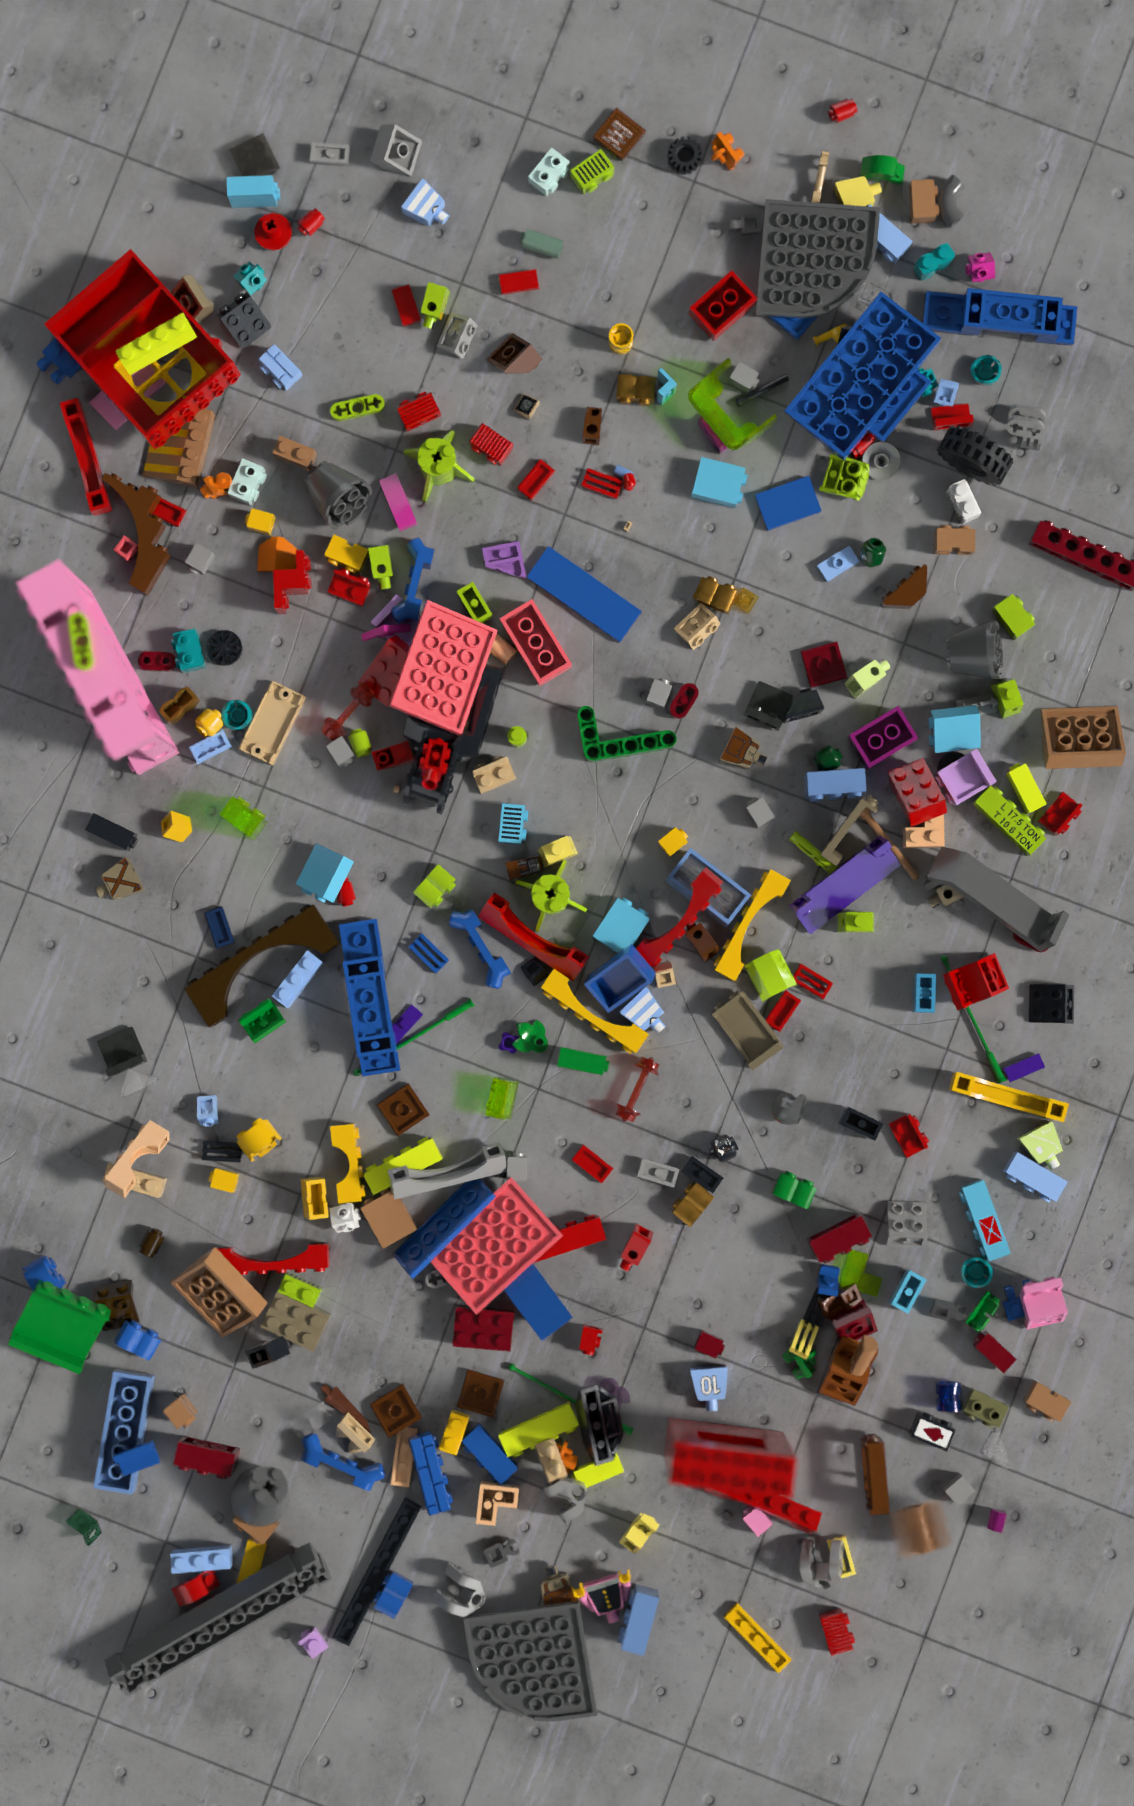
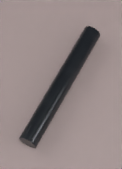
[736,374,789,407]

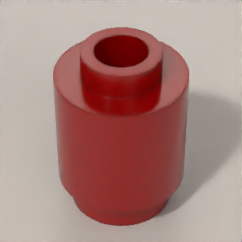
[828,98,857,124]
[297,208,325,237]
[850,432,875,458]
[336,878,356,907]

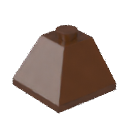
[486,333,543,373]

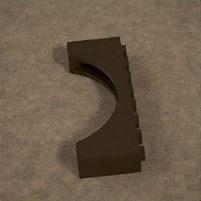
[184,904,340,1028]

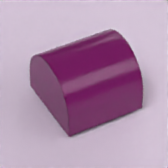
[987,1508,1007,1533]

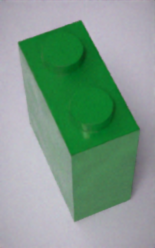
[557,1047,610,1075]

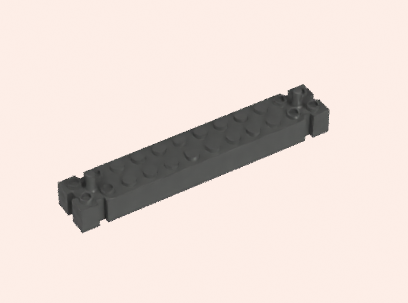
[104,1542,332,1696]

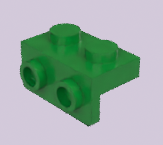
[238,998,286,1044]

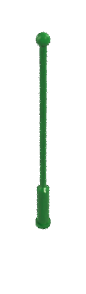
[940,955,1006,1084]
[353,998,475,1076]
[508,1363,634,1437]

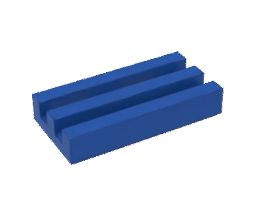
[409,934,449,974]

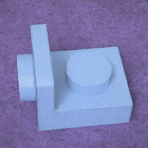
[934,379,959,406]
[197,1095,219,1127]

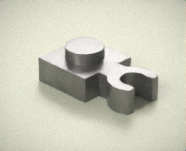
[483,1539,520,1568]

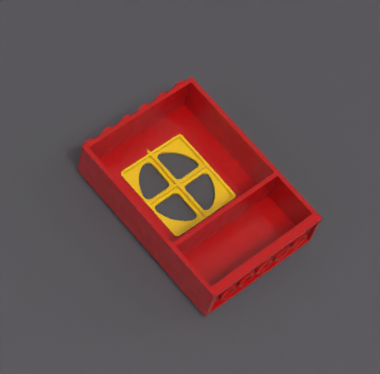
[44,249,241,450]

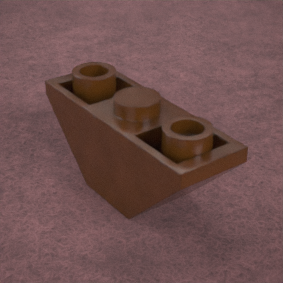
[881,564,927,609]

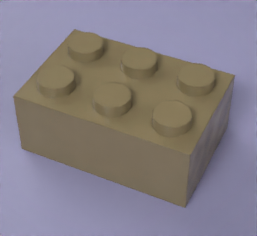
[261,1291,331,1352]

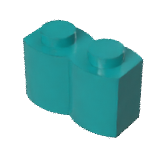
[913,243,955,281]

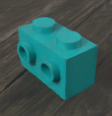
[171,628,206,673]

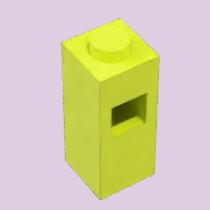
[1006,763,1047,815]
[572,1452,624,1490]

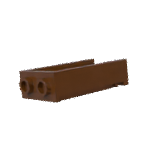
[860,1434,890,1515]

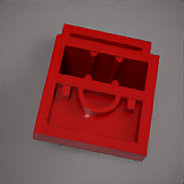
[273,550,312,614]
[943,953,1010,1011]

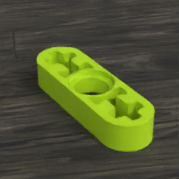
[330,394,385,422]
[68,612,94,671]

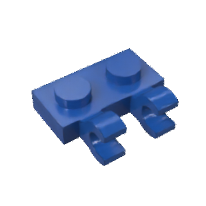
[36,338,81,385]
[1002,1279,1031,1321]

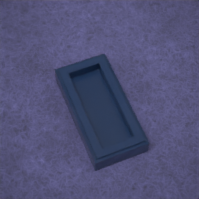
[204,906,235,949]

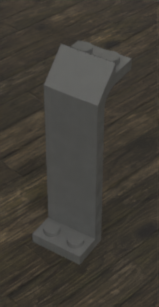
[923,847,1069,952]

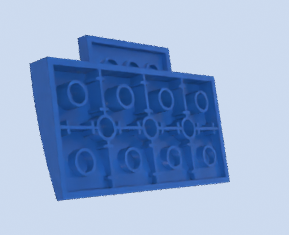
[784,291,941,461]

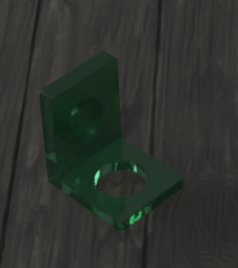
[66,1507,102,1546]

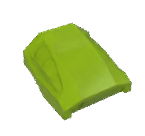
[819,454,869,501]
[745,949,797,1002]

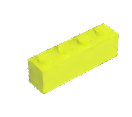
[115,313,197,375]
[363,1137,443,1195]
[498,1401,579,1458]

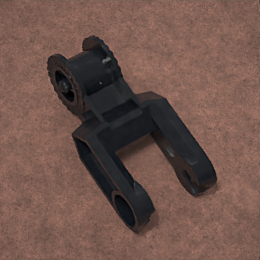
[402,664,503,815]

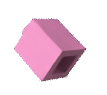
[742,1506,773,1537]

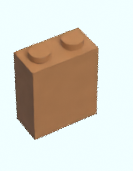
[361,1187,418,1249]

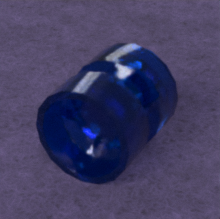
[936,1381,962,1412]

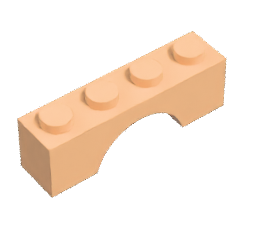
[104,1120,169,1198]

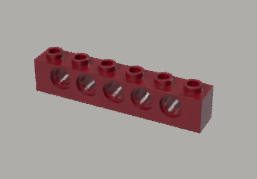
[1028,520,1134,591]

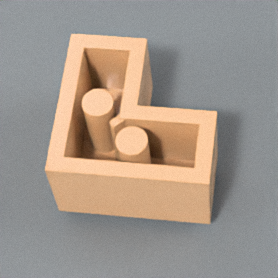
[903,815,945,848]
[476,1480,519,1526]

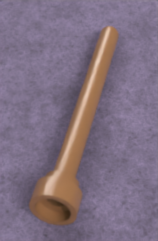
[858,807,919,880]

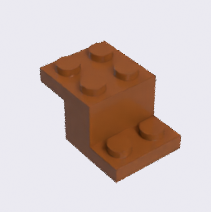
[819,1335,879,1406]

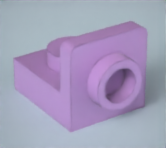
[298,1627,329,1659]

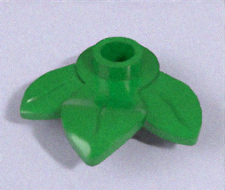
[512,1020,548,1053]

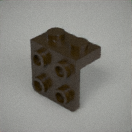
[93,1280,140,1331]

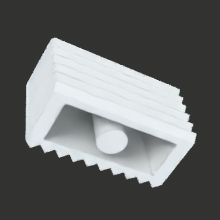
[946,479,981,524]

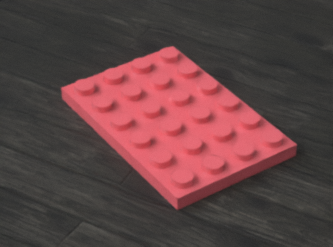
[389,600,498,736]
[431,1177,563,1314]

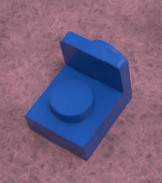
[817,1264,840,1297]

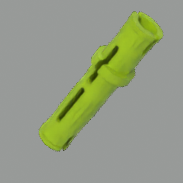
[788,830,839,874]

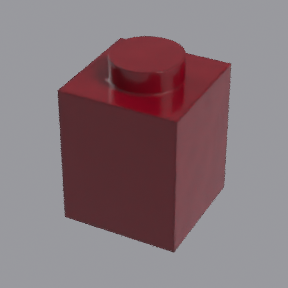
[694,1329,725,1359]

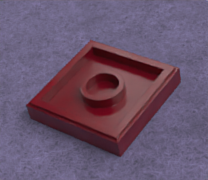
[800,641,848,688]

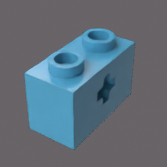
[913,973,936,1013]

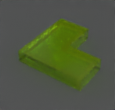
[839,1249,882,1297]

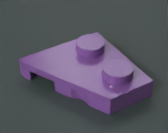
[482,541,526,578]

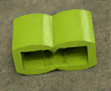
[413,864,456,908]

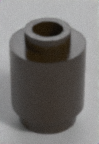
[139,1228,165,1258]

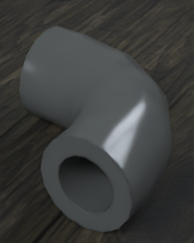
[937,175,964,228]

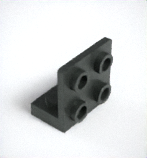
[743,681,793,731]
[97,1027,147,1077]

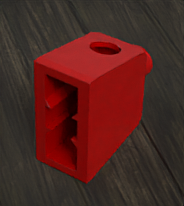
[620,1223,653,1272]

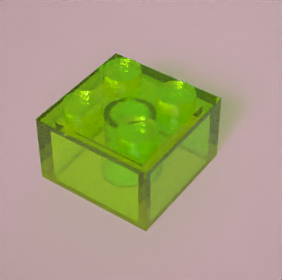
[219,796,268,840]

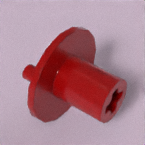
[254,213,292,251]

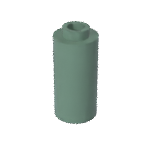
[520,229,564,259]

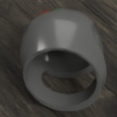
[771,1093,806,1125]

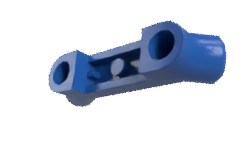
[390,538,435,623]
[449,908,511,989]
[300,1433,385,1491]

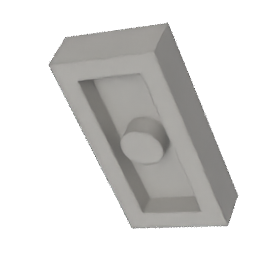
[310,142,350,166]
[637,1158,679,1187]

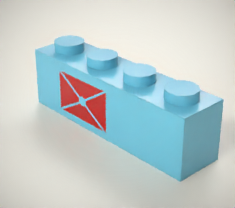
[958,1179,1011,1261]

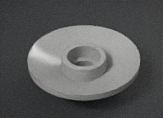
[862,442,901,480]

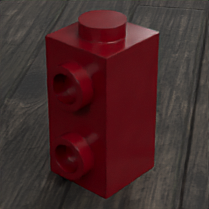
[972,1331,1017,1374]

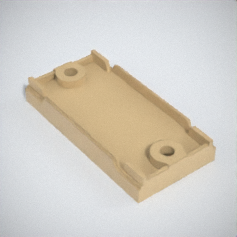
[238,681,306,766]

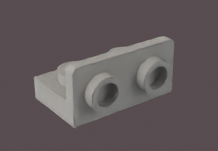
[436,312,477,359]

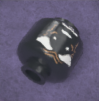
[709,1134,739,1163]

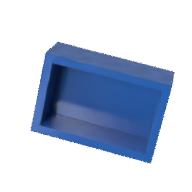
[584,944,656,1013]

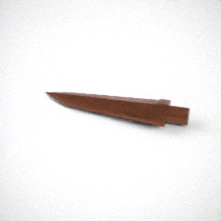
[320,1384,371,1433]

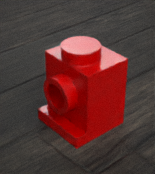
[579,1324,603,1355]

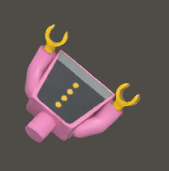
[571,1569,631,1623]

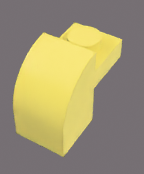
[619,1513,659,1554]

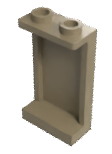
[821,794,879,866]
[711,991,784,1071]

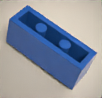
[461,1423,518,1484]

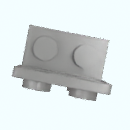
[886,1201,928,1248]

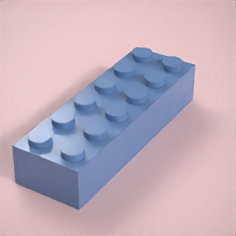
[93,1369,155,1495]

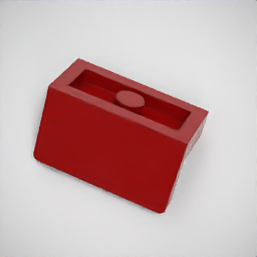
[931,403,974,431]

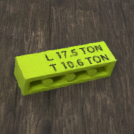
[972,785,1047,856]

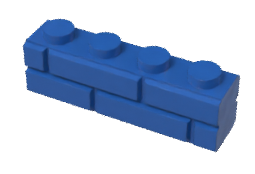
[408,1431,453,1516]

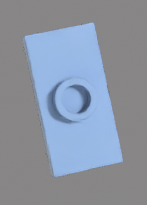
[817,545,860,582]
[189,729,232,764]

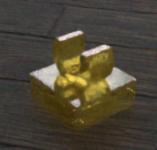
[733,587,759,614]

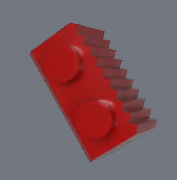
[397,392,441,432]
[469,423,514,466]
[819,1608,855,1656]

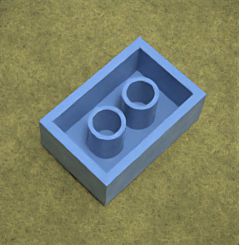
[803,768,866,802]
[618,1584,659,1656]

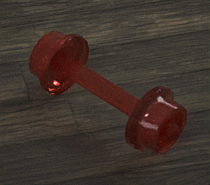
[321,683,375,741]
[616,1057,660,1123]

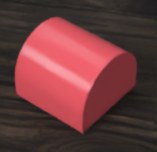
[113,535,138,562]

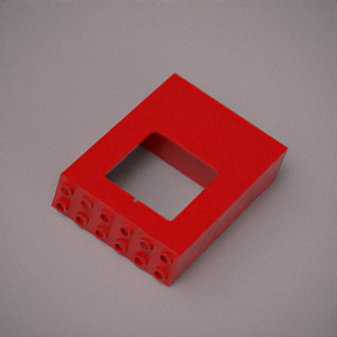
[664,1417,797,1499]

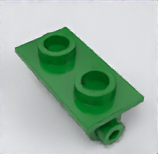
[965,1291,1001,1332]

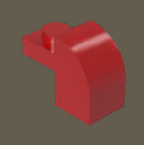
[171,1570,220,1607]

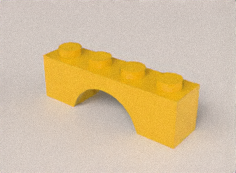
[330,1123,366,1204]

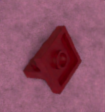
[830,1299,878,1341]

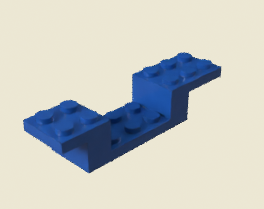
[923,288,1078,346]
[339,919,401,1077]

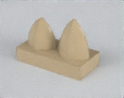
[336,1413,375,1453]
[535,1438,567,1483]

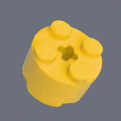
[236,1118,282,1162]

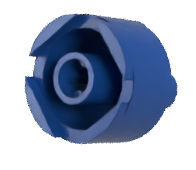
[22,1255,67,1290]

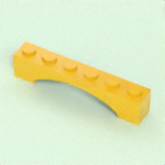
[713,869,791,981]
[541,969,649,1054]
[948,1071,1069,1122]

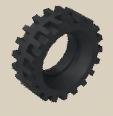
[937,426,1013,486]

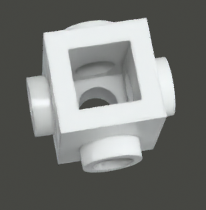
[329,1203,361,1233]

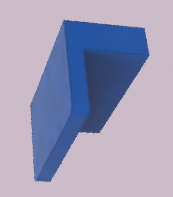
[113,1440,160,1476]

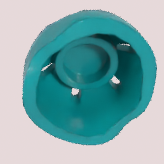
[971,355,1002,386]
[222,700,252,730]
[961,1257,993,1288]

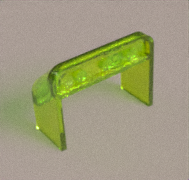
[688,357,778,451]

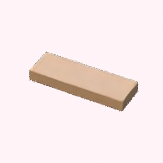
[390,1427,418,1487]

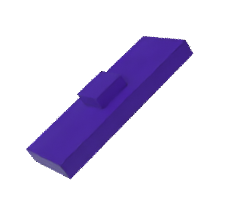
[392,1005,423,1043]
[1003,1053,1045,1082]

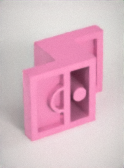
[1020,1277,1068,1330]

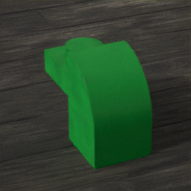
[860,155,905,185]

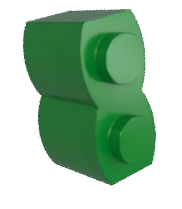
[771,1171,817,1210]

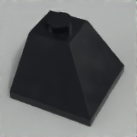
[783,688,824,723]

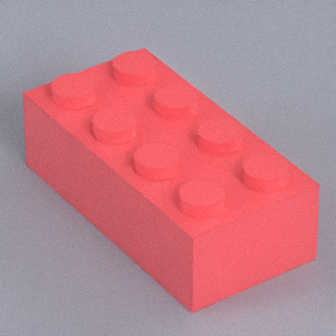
[499,599,572,687]

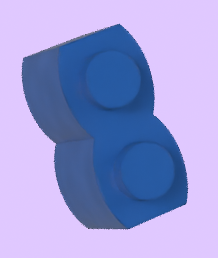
[114,1320,161,1361]
[373,1571,414,1619]

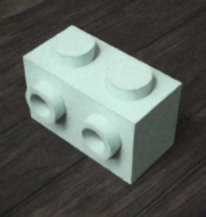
[528,147,570,196]
[228,458,267,506]

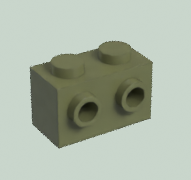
[961,1387,1009,1429]

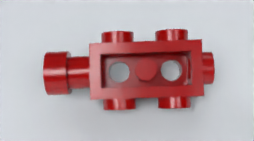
[419,738,451,790]

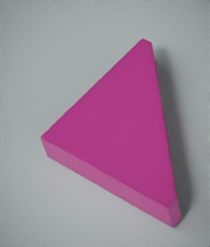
[361,624,411,641]

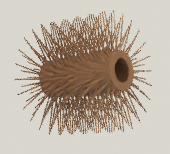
[886,1500,953,1558]

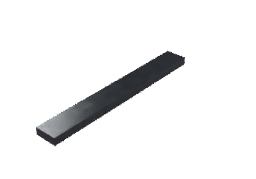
[332,1497,422,1646]

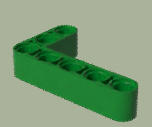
[577,706,677,762]

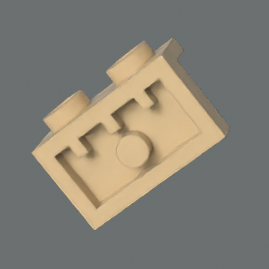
[674,603,720,650]
[472,755,516,794]

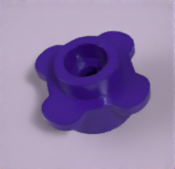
[498,1032,519,1054]

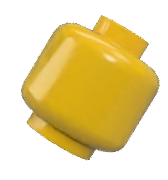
[195,709,223,737]

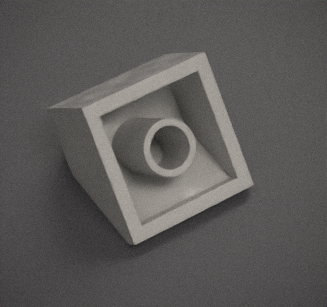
[370,124,422,176]

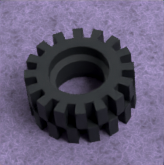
[668,136,702,175]

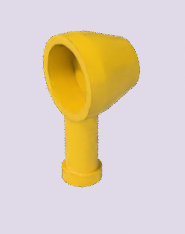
[813,323,847,346]

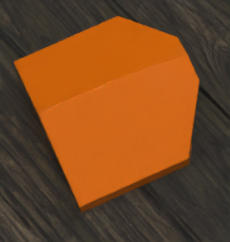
[257,537,297,573]

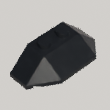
[575,1385,624,1466]

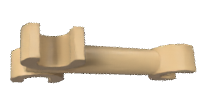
[812,151,830,203]

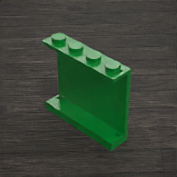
[8,1279,111,1375]

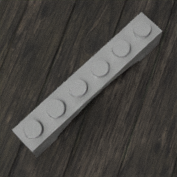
[388,1142,507,1200]

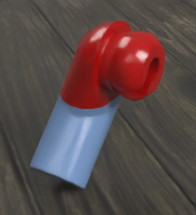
[614,465,636,491]

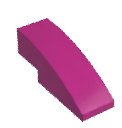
[379,474,417,532]

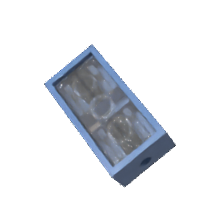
[665,848,751,928]

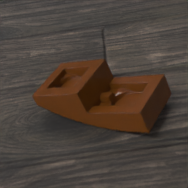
[818,1283,862,1319]

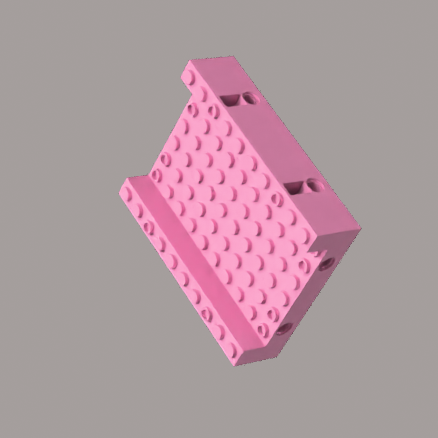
[17,560,180,775]

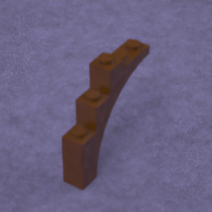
[102,473,171,595]

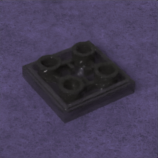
[229,133,280,176]

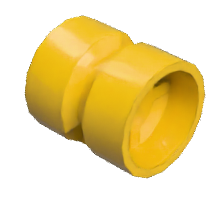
[608,323,634,355]

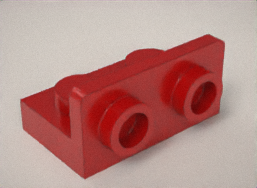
[327,568,371,607]
[1038,792,1083,836]
[888,1113,929,1158]

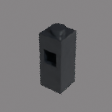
[85,813,138,851]

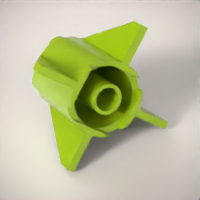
[403,430,475,502]
[515,860,587,932]

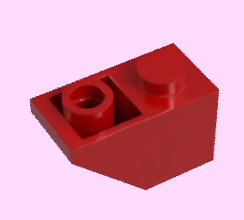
[371,741,414,771]

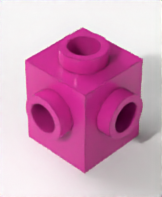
[965,252,995,282]

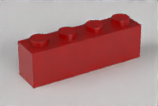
[534,1214,606,1263]

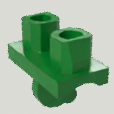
[782,1342,817,1379]

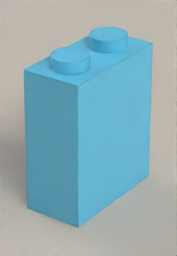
[227,175,280,208]
[691,457,748,508]
[928,705,981,753]
[296,843,354,903]
[592,897,650,954]

